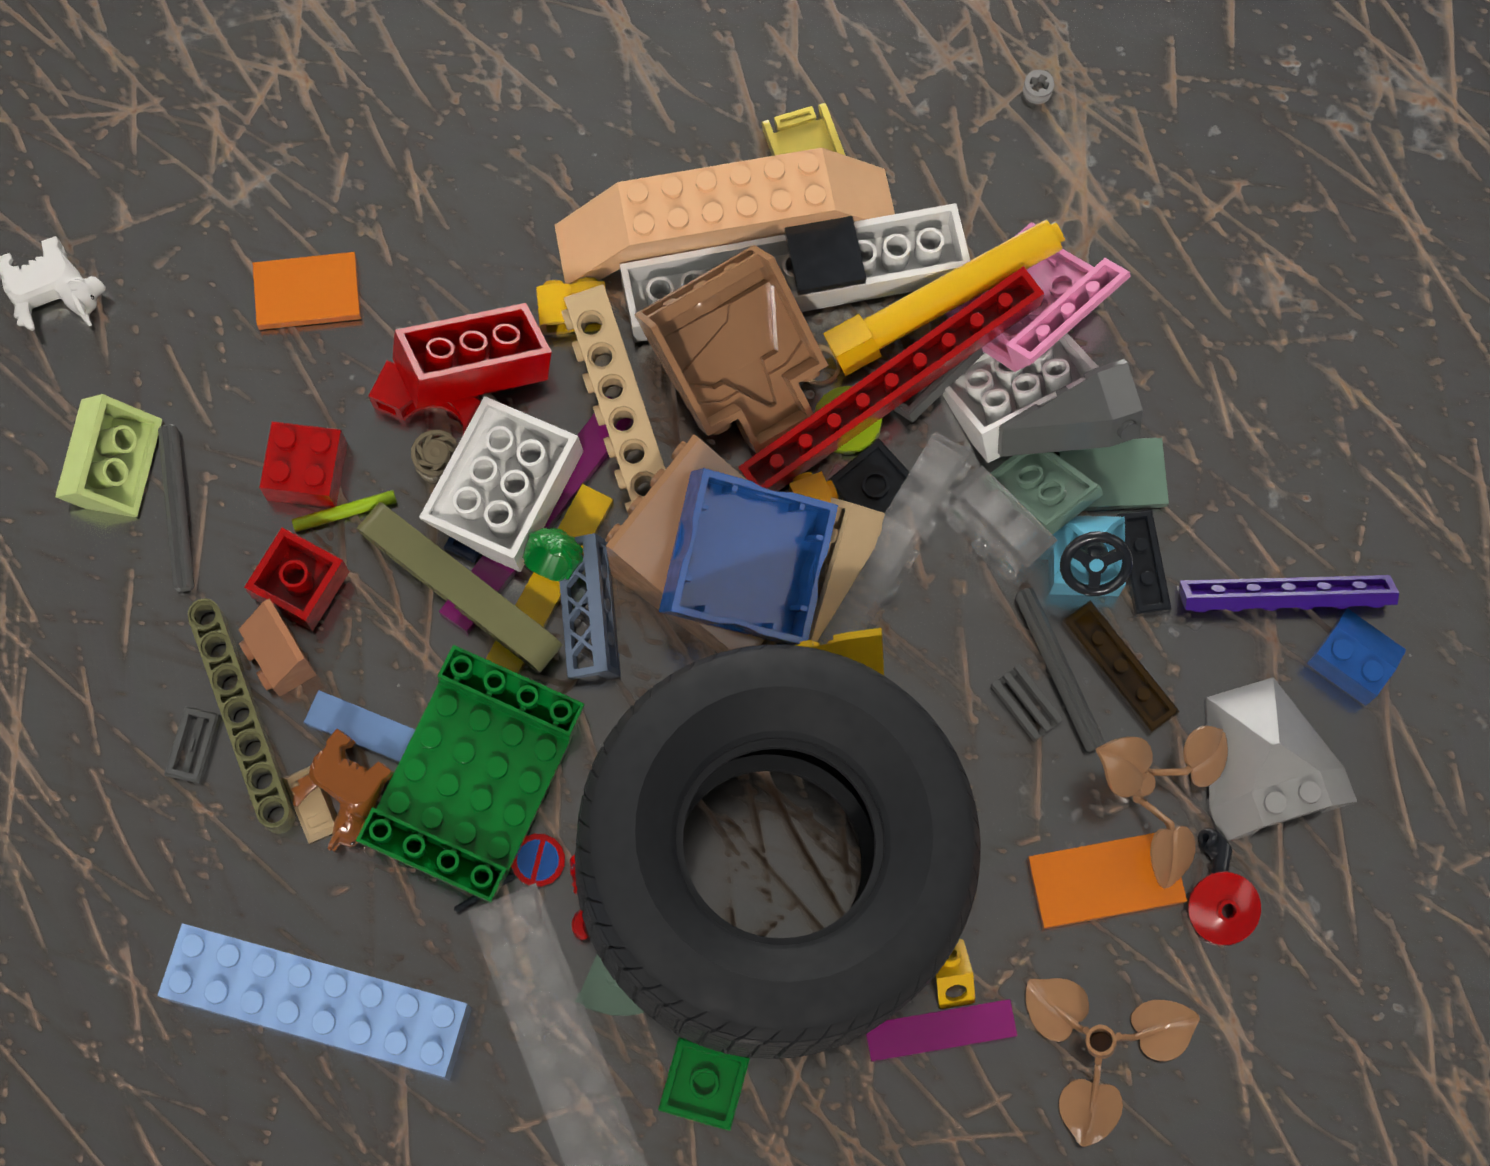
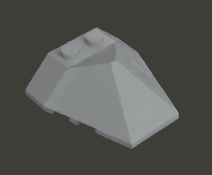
[1205,677,1357,842]

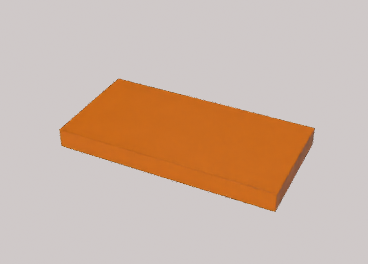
[1027,833,1187,930]

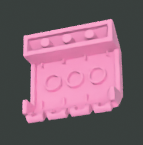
[946,222,1131,372]

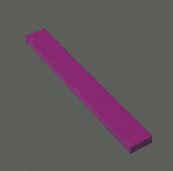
[439,395,634,634]

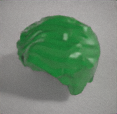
[522,528,583,581]

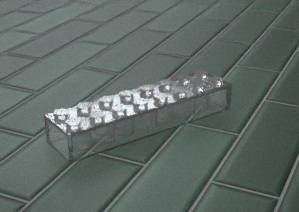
[467,883,649,1166]

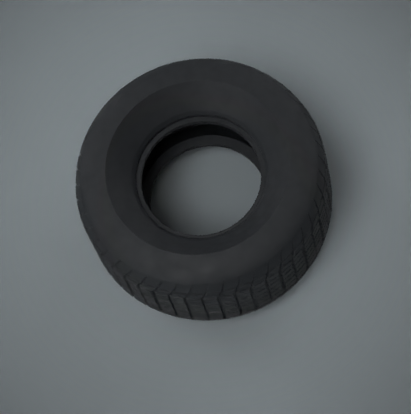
[575,645,981,1059]

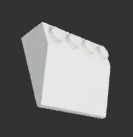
[942,333,1099,463]
[419,396,583,572]

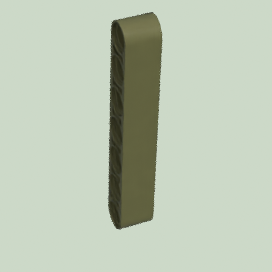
[356,502,563,673]
[188,598,296,834]

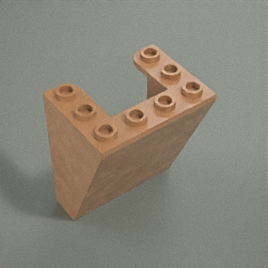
[605,435,768,653]

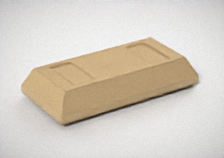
[282,766,337,844]

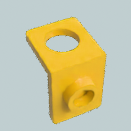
[935,939,975,1009]

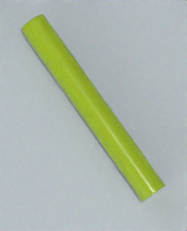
[291,490,397,532]

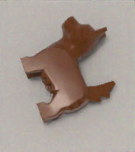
[292,729,394,852]

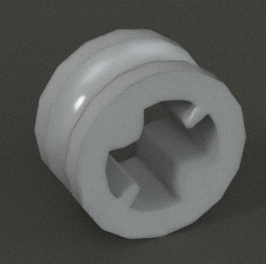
[1023,70,1054,104]

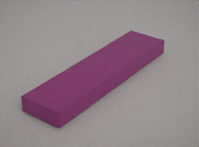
[866,999,1018,1062]

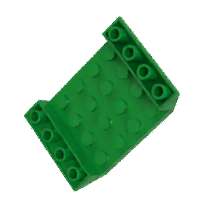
[356,645,585,903]

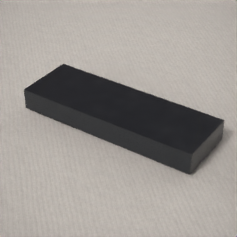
[1116,509,1172,617]

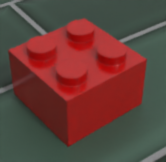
[259,421,348,508]
[244,527,350,631]

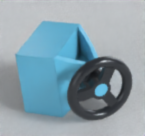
[1048,516,1133,596]

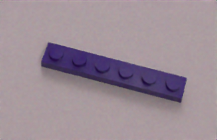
[1179,575,1399,612]

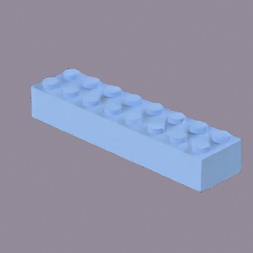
[157,923,472,1080]

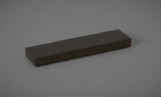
[1061,600,1180,734]

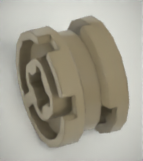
[411,430,458,484]

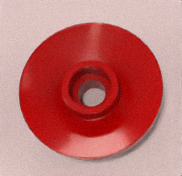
[1188,871,1261,945]

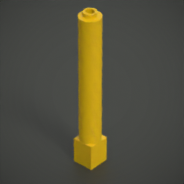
[823,219,1065,376]

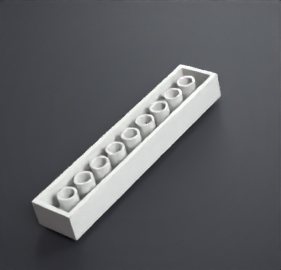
[620,203,970,343]

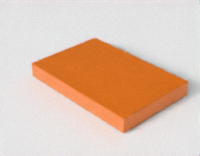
[252,252,361,330]

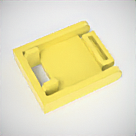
[762,103,845,156]

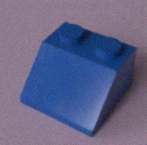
[1307,608,1406,706]

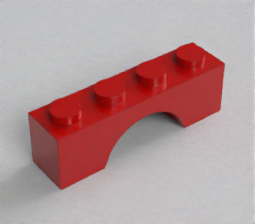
[368,360,481,436]

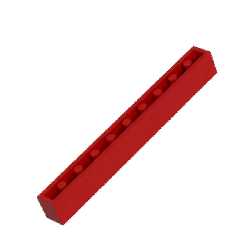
[738,266,1044,492]

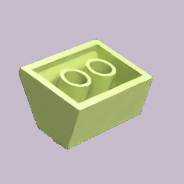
[55,394,162,517]

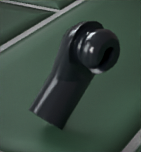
[1198,828,1233,874]

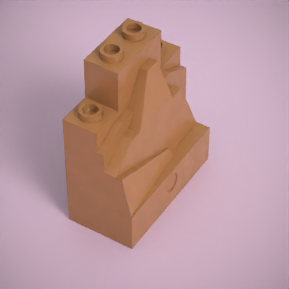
[634,245,828,453]

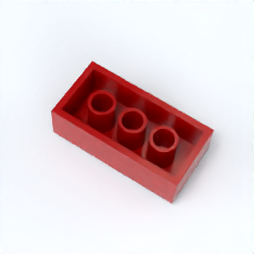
[392,303,552,409]

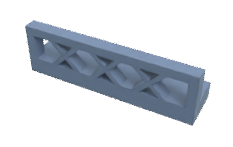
[559,533,621,680]

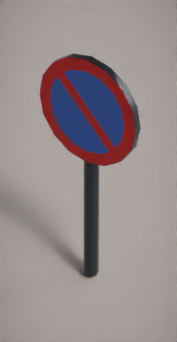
[454,833,565,912]

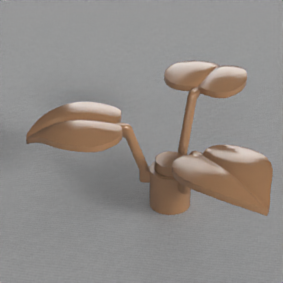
[1096,725,1228,889]
[1026,978,1200,1147]

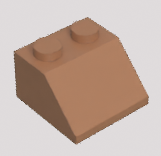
[238,598,317,697]

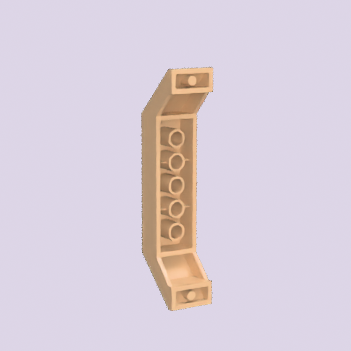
[555,148,895,284]

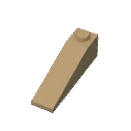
[808,498,885,642]

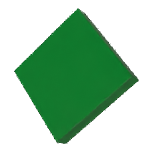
[658,1037,750,1131]

